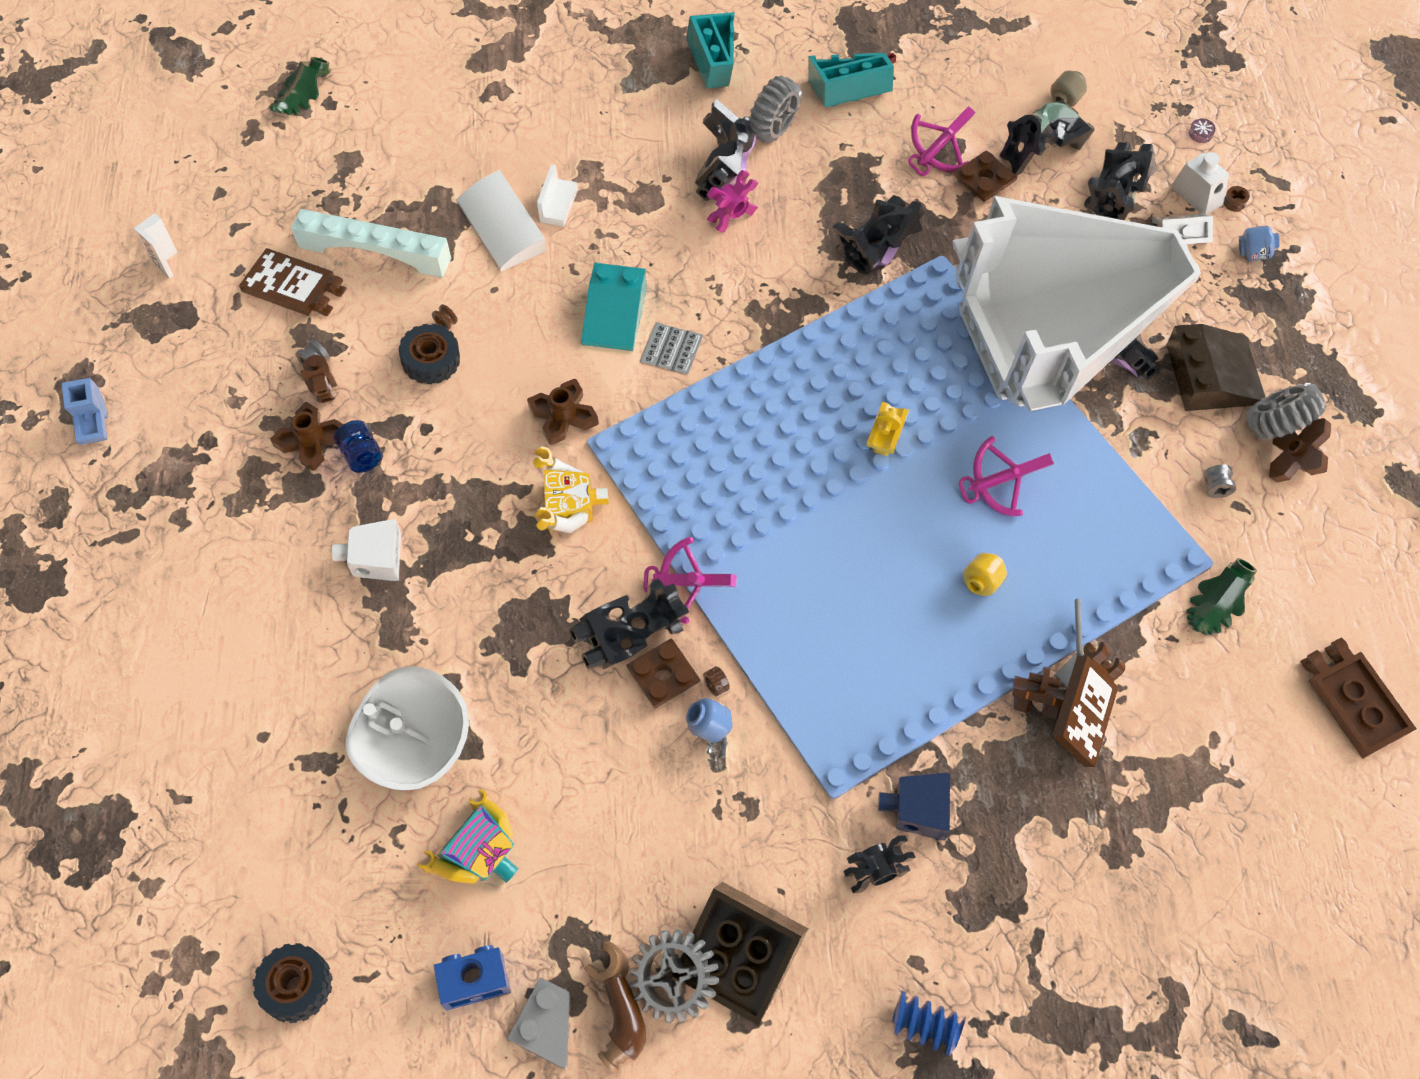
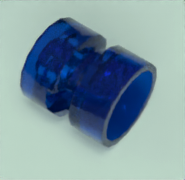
[334,420,383,473]

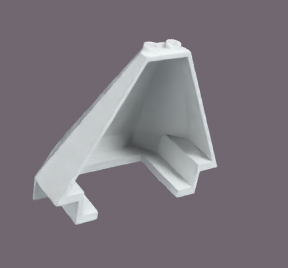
[953,196,1201,411]

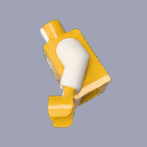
[533,447,609,533]

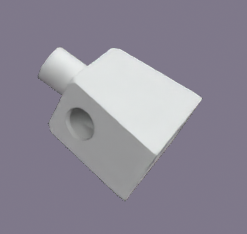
[1171,152,1229,215]
[332,519,401,581]

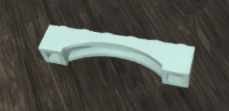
[291,209,451,278]

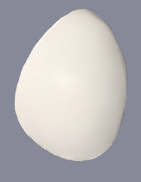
[345,667,469,791]

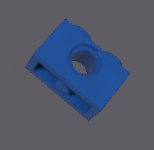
[434,945,511,1011]

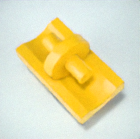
[866,402,909,456]

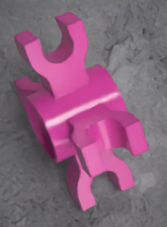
[707,170,759,232]

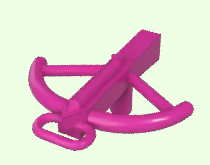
[908,106,976,176]
[958,436,1054,516]
[643,537,737,624]

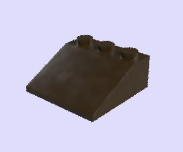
[1166,324,1265,411]
[672,882,809,1026]

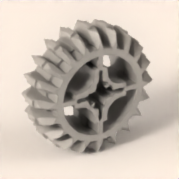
[749,75,802,144]
[1246,383,1326,439]
[629,929,719,1023]

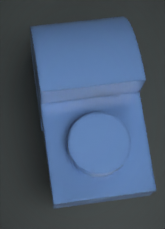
[62,378,108,445]

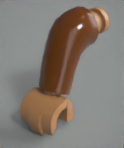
[584,941,646,1073]

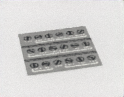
[640,323,703,374]

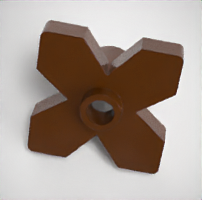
[527,379,599,445]
[270,402,349,471]
[1269,418,1331,483]

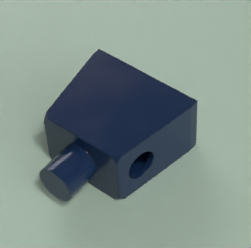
[878,773,950,841]

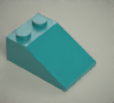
[581,262,647,351]

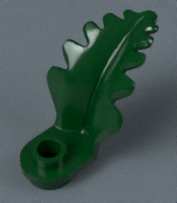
[269,57,331,115]
[1186,558,1257,635]

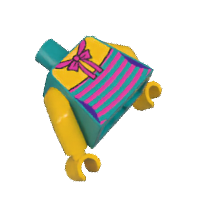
[417,789,519,884]

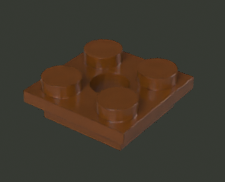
[953,150,1018,202]
[626,638,701,709]

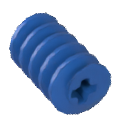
[891,990,966,1056]

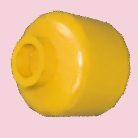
[963,553,1007,596]

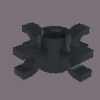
[843,835,916,894]

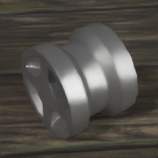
[295,339,330,366]
[1203,465,1237,498]

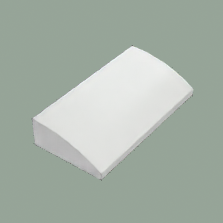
[456,170,547,272]

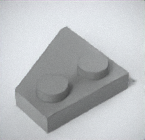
[508,977,570,1071]

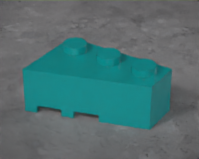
[686,12,735,89]
[808,53,894,108]

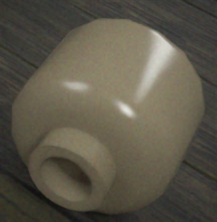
[1050,70,1087,107]

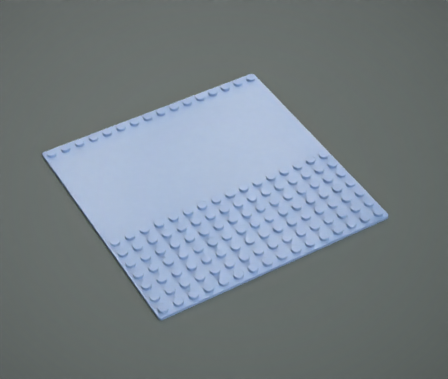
[588,256,1213,799]

